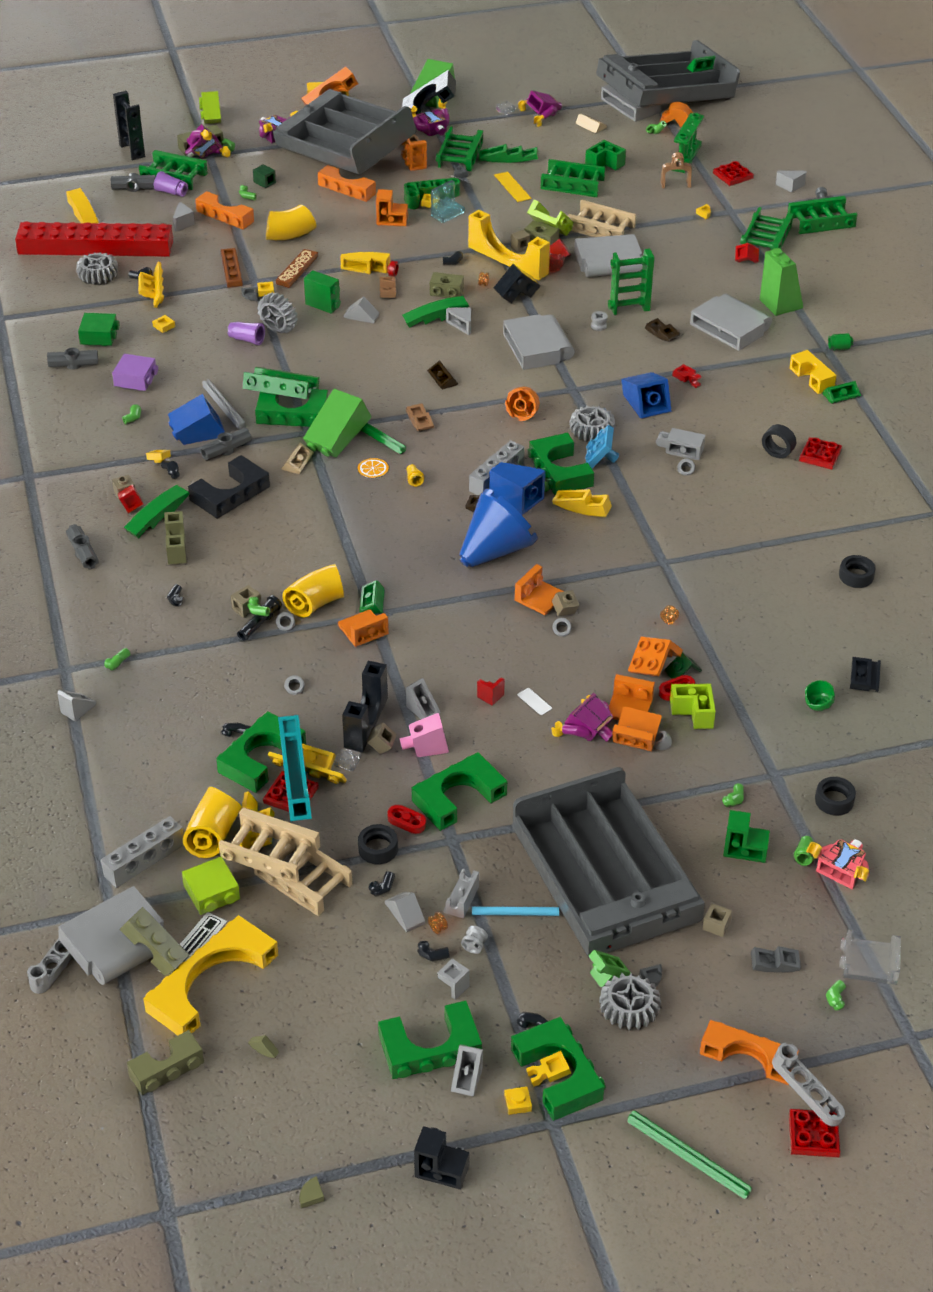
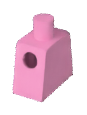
[399,713,449,757]

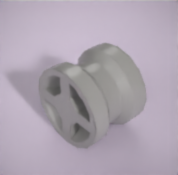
[591,311,607,331]
[461,926,488,954]

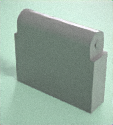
[601,84,669,122]
[574,234,642,277]
[690,293,772,351]
[503,314,575,370]
[59,886,165,985]

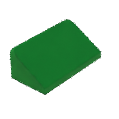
[687,56,716,72]
[823,381,861,404]
[359,580,385,614]

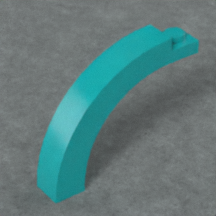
[278,715,312,821]

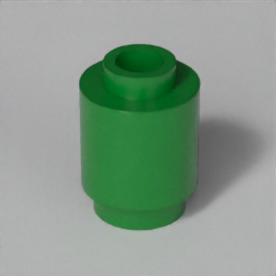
[828,333,853,350]

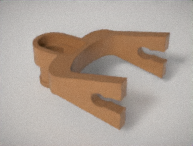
[661,152,692,188]

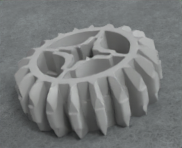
[76,252,119,285]
[257,292,298,333]
[569,405,615,441]
[599,973,661,1030]

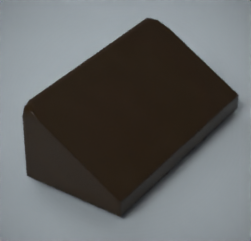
[427,360,458,389]

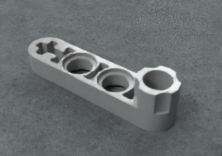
[27,938,73,994]
[772,1043,845,1126]

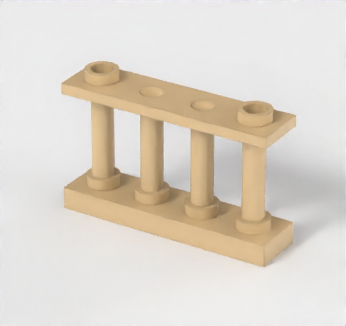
[568,200,636,237]
[219,808,320,883]
[254,844,352,916]

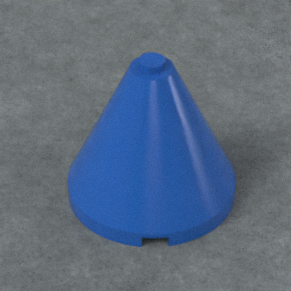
[459,488,538,567]

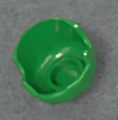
[805,680,835,711]

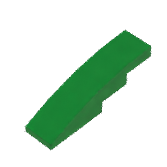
[479,144,539,163]
[402,296,470,328]
[124,485,190,539]

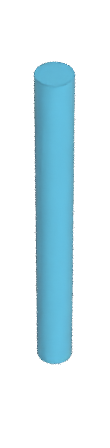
[472,906,559,916]

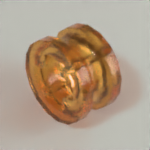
[478,272,489,287]
[660,605,679,624]
[428,912,448,934]

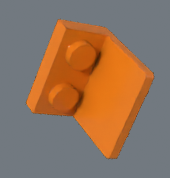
[401,138,427,171]
[515,564,564,615]
[338,609,389,647]
[628,636,683,677]
[609,674,655,720]
[612,707,662,752]

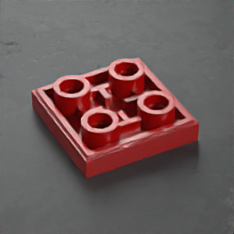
[713,161,754,186]
[799,437,842,470]
[263,771,319,812]
[789,1109,840,1158]

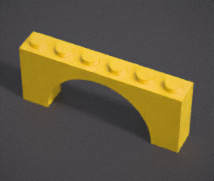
[468,209,550,280]
[143,915,278,1035]

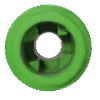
[794,836,815,866]

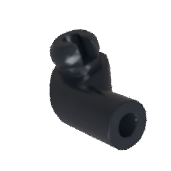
[443,251,463,265]
[129,267,152,279]
[221,722,251,737]
[368,871,395,896]
[417,941,450,961]
[517,1012,548,1028]

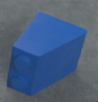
[621,372,671,418]
[168,394,225,445]
[489,462,545,515]

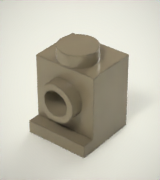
[231,585,261,618]

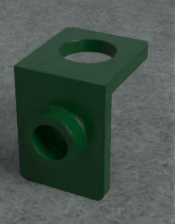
[664,652,702,679]

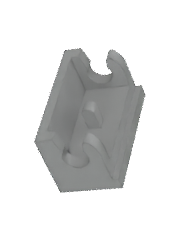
[444,869,479,919]

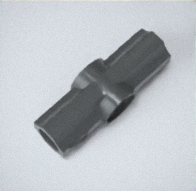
[111,173,156,192]
[47,348,99,370]
[200,427,252,461]
[66,524,99,569]

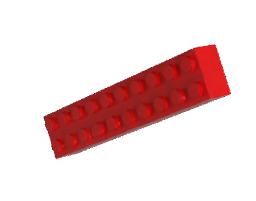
[15,221,173,257]

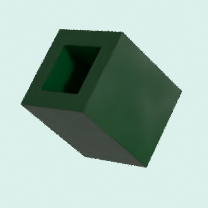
[253,164,276,188]

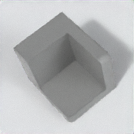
[438,959,469,1000]

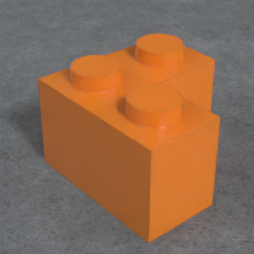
[376,189,408,226]

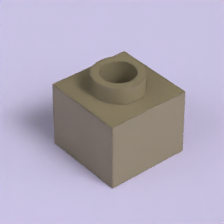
[511,230,530,253]
[112,474,135,499]
[552,590,579,616]
[367,722,397,754]
[702,903,732,937]

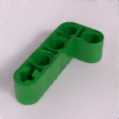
[404,178,460,210]

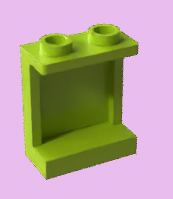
[527,200,574,236]

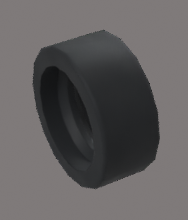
[762,424,797,459]
[839,555,876,588]
[815,777,856,815]
[358,824,398,865]

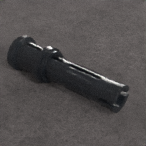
[237,595,282,641]

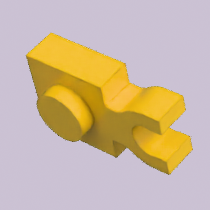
[526,1051,571,1087]

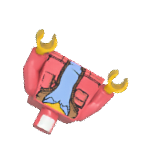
[806,839,870,889]

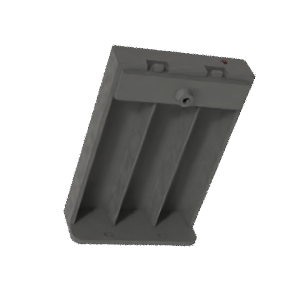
[596,40,740,107]
[273,89,416,175]
[513,767,705,958]

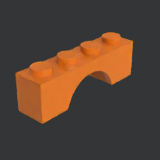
[301,67,358,105]
[318,165,376,202]
[195,191,254,230]
[700,1020,799,1085]

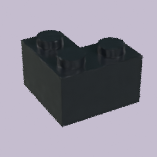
[493,264,541,304]
[414,1126,470,1190]

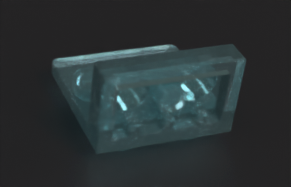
[431,180,465,223]

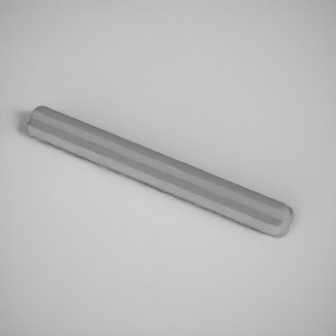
[202,379,245,429]

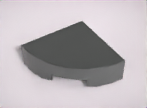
[454,165,468,179]
[241,287,258,301]
[639,964,662,987]

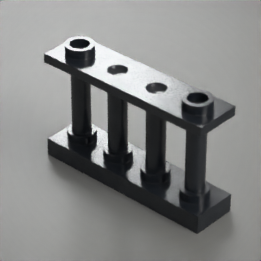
[113,91,145,161]

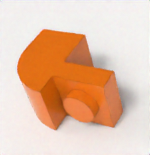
[660,102,693,127]

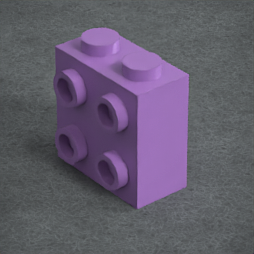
[112,354,158,391]

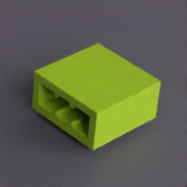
[182,856,240,915]

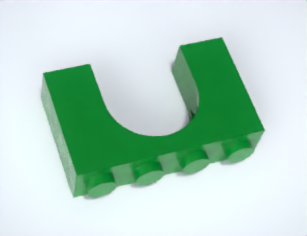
[255,389,328,427]
[527,432,594,495]
[216,711,306,793]
[411,752,508,831]
[378,1000,482,1079]
[511,1016,606,1121]

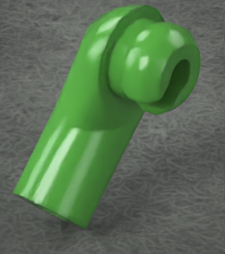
[722,784,744,807]

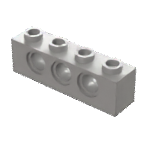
[469,440,525,495]
[101,816,184,888]

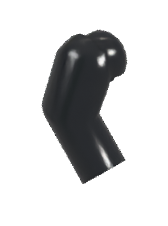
[161,460,180,479]
[167,584,183,606]

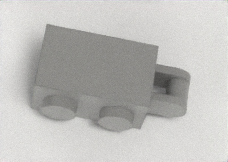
[656,428,705,460]

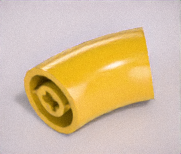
[266,205,317,240]
[282,564,344,617]
[183,786,242,858]

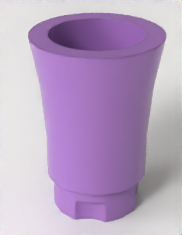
[154,171,188,197]
[228,322,265,345]

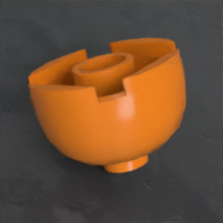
[505,386,540,421]

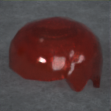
[549,254,565,272]

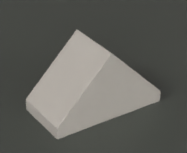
[776,170,807,192]
[173,202,195,231]
[344,296,379,323]
[446,308,471,335]
[406,678,441,719]
[57,690,96,721]
[385,892,425,933]
[451,1044,483,1096]

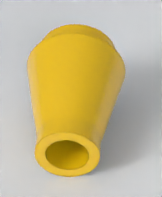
[406,464,425,487]

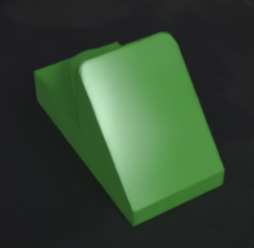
[589,950,630,987]

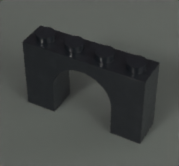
[402,70,456,115]
[188,455,270,519]
[342,661,388,753]

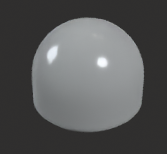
[677,459,695,476]
[276,612,295,631]
[553,618,572,636]
[285,675,305,695]
[653,731,672,750]

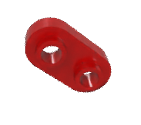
[658,675,695,701]
[387,805,426,834]

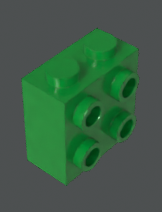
[304,270,341,314]
[78,313,120,346]

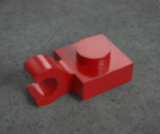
[672,364,701,388]

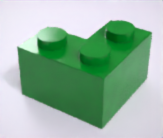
[585,140,626,170]
[723,810,770,863]

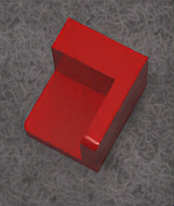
[549,239,571,263]
[735,243,759,263]
[118,484,143,513]
[477,677,505,706]

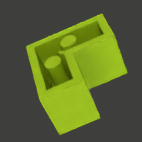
[199,91,221,124]
[670,684,716,729]

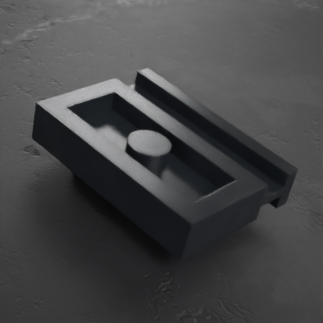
[850,657,881,692]

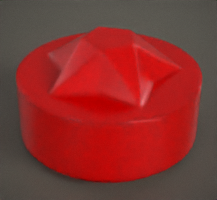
[387,261,399,277]

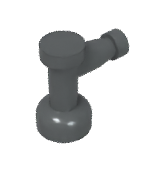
[808,187,827,200]

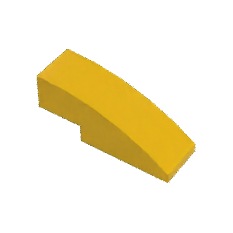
[66,188,99,223]
[340,252,390,274]
[552,489,612,517]

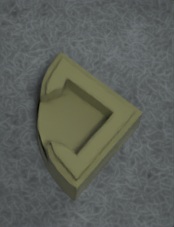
[248,1035,279,1058]
[299,1176,324,1209]

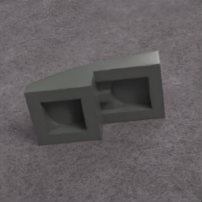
[751,946,801,972]

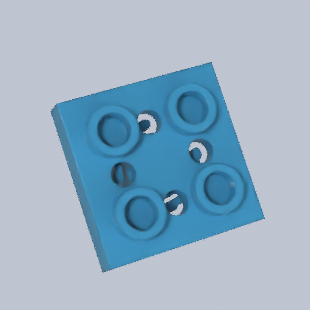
[585,425,619,468]

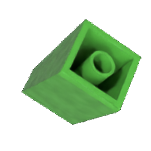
[410,59,455,108]
[760,248,803,316]
[303,389,372,458]

